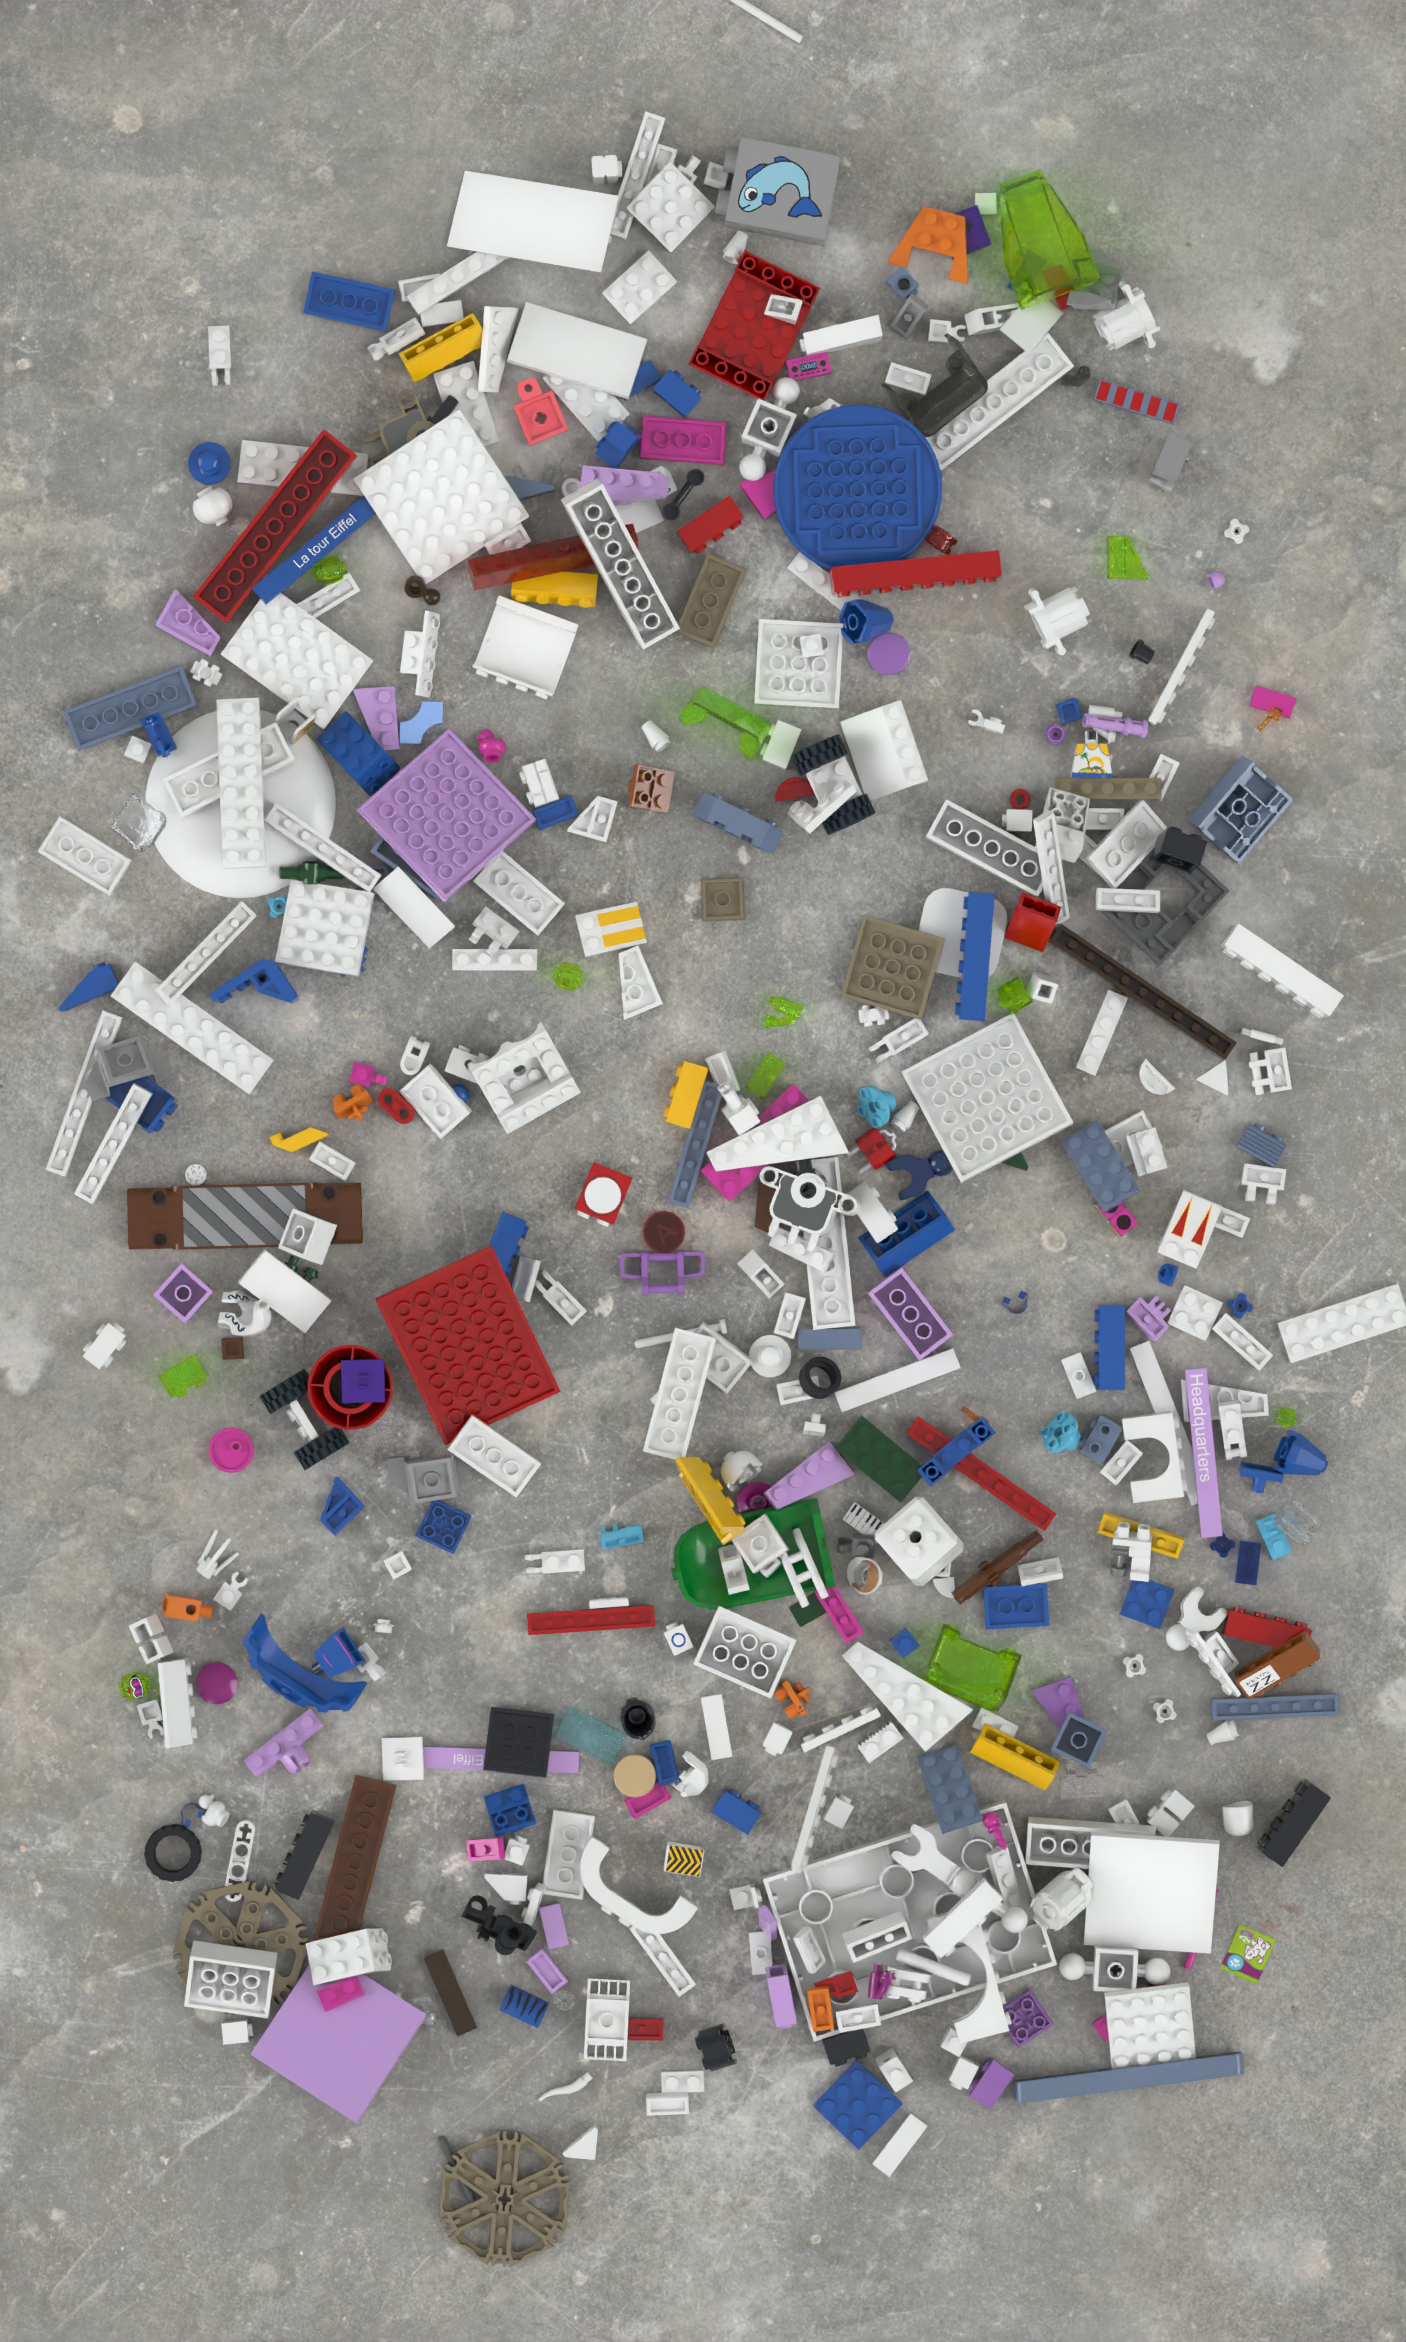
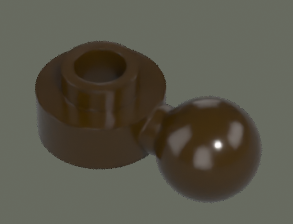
[404,575,440,606]

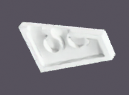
[619,945,663,1020]

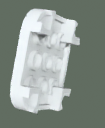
[918,888,1007,978]

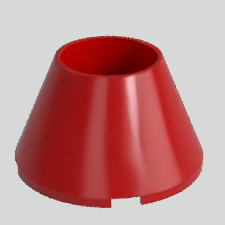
[308,1345,393,1430]

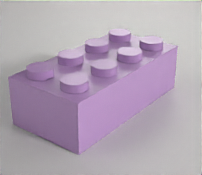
[867,1267,953,1361]

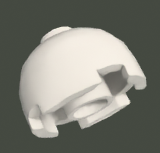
[720,1451,763,1492]

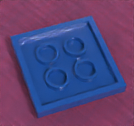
[813,2060,903,2150]

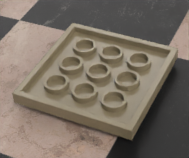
[841,915,945,1020]

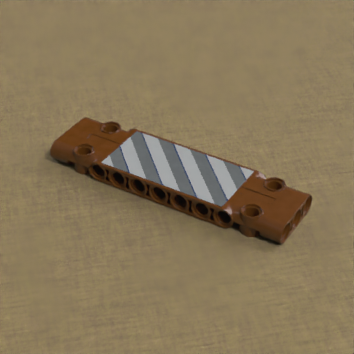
[127,1182,363,1250]

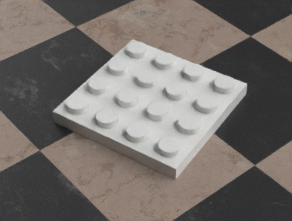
[754,619,844,709]
[275,880,374,977]
[1104,1982,1196,2070]

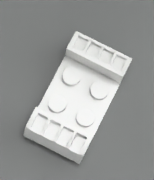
[584,1978,630,2061]

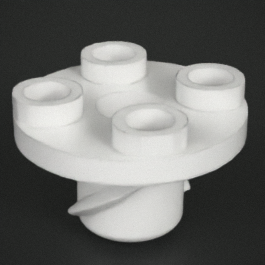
[749,1335,791,1377]

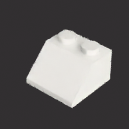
[278,1208,337,1265]

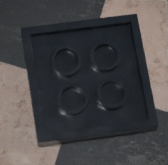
[483,1707,554,1778]

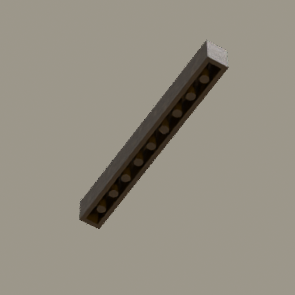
[1048,924,1237,1061]

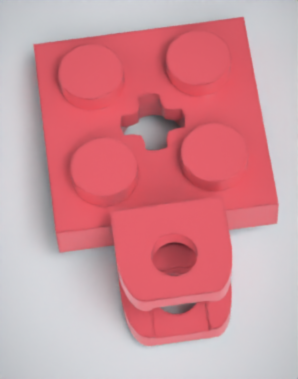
[513,377,569,446]

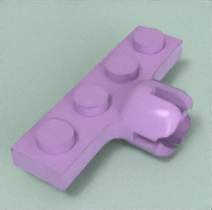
[244,1708,324,1778]

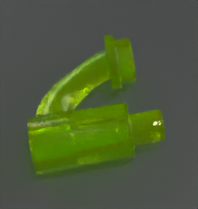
[762,996,803,1030]

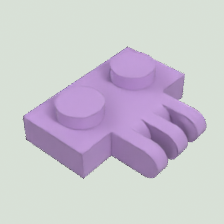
[1125,1295,1171,1342]

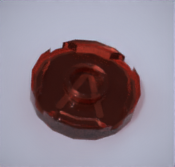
[643,1211,685,1253]

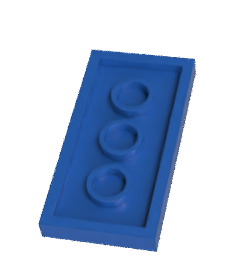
[303,272,395,332]

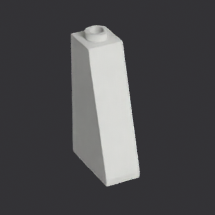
[799,315,883,356]

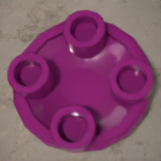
[196,1662,238,1704]

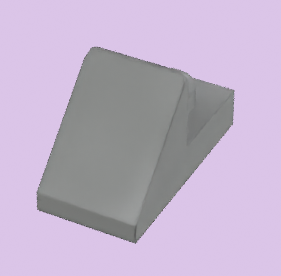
[890,294,929,338]

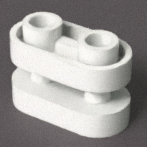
[886,1966,930,2003]

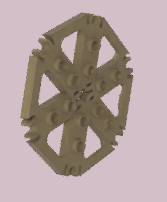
[173,1880,309,2015]
[439,2130,570,2268]

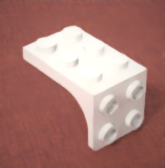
[306,1928,392,1985]

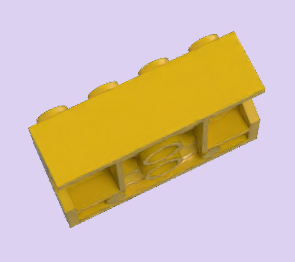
[675,1457,746,1545]

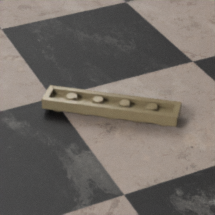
[1055,778,1162,800]

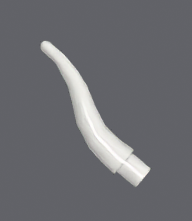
[538,2072,593,2102]

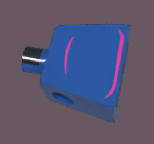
[312,1627,365,1678]

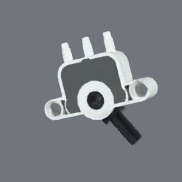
[759,1158,860,1252]

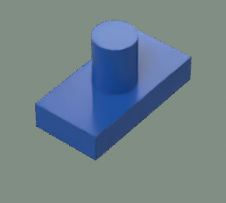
[1239,1462,1284,1493]

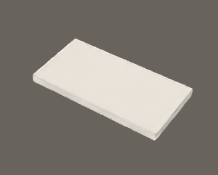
[507,302,647,399]

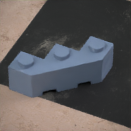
[692,792,783,855]

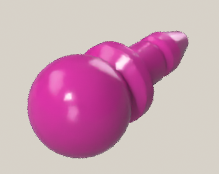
[982,1812,1007,1850]

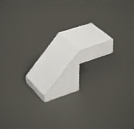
[718,1544,750,1595]

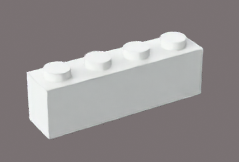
[922,1878,1003,1958]

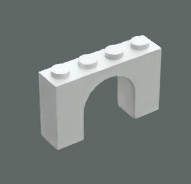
[1122,1411,1188,1503]

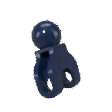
[886,1150,953,1200]

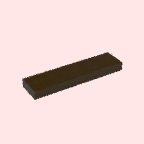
[424,1949,477,2037]

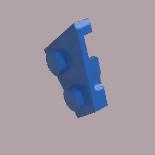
[320,1477,366,1536]

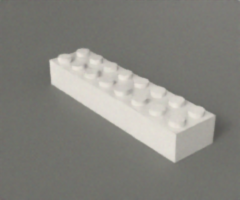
[561,479,680,650]

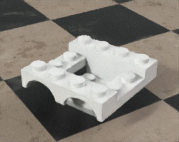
[467,1022,581,1134]

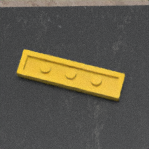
[1097,1511,1185,1559]

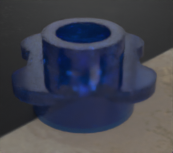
[1210,1532,1235,1558]

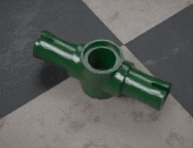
[279,861,344,885]

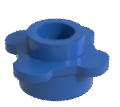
[1228,1293,1253,1318]

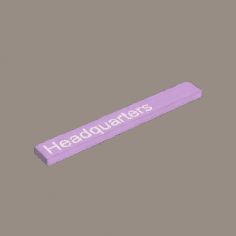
[1185,1367,1223,1538]

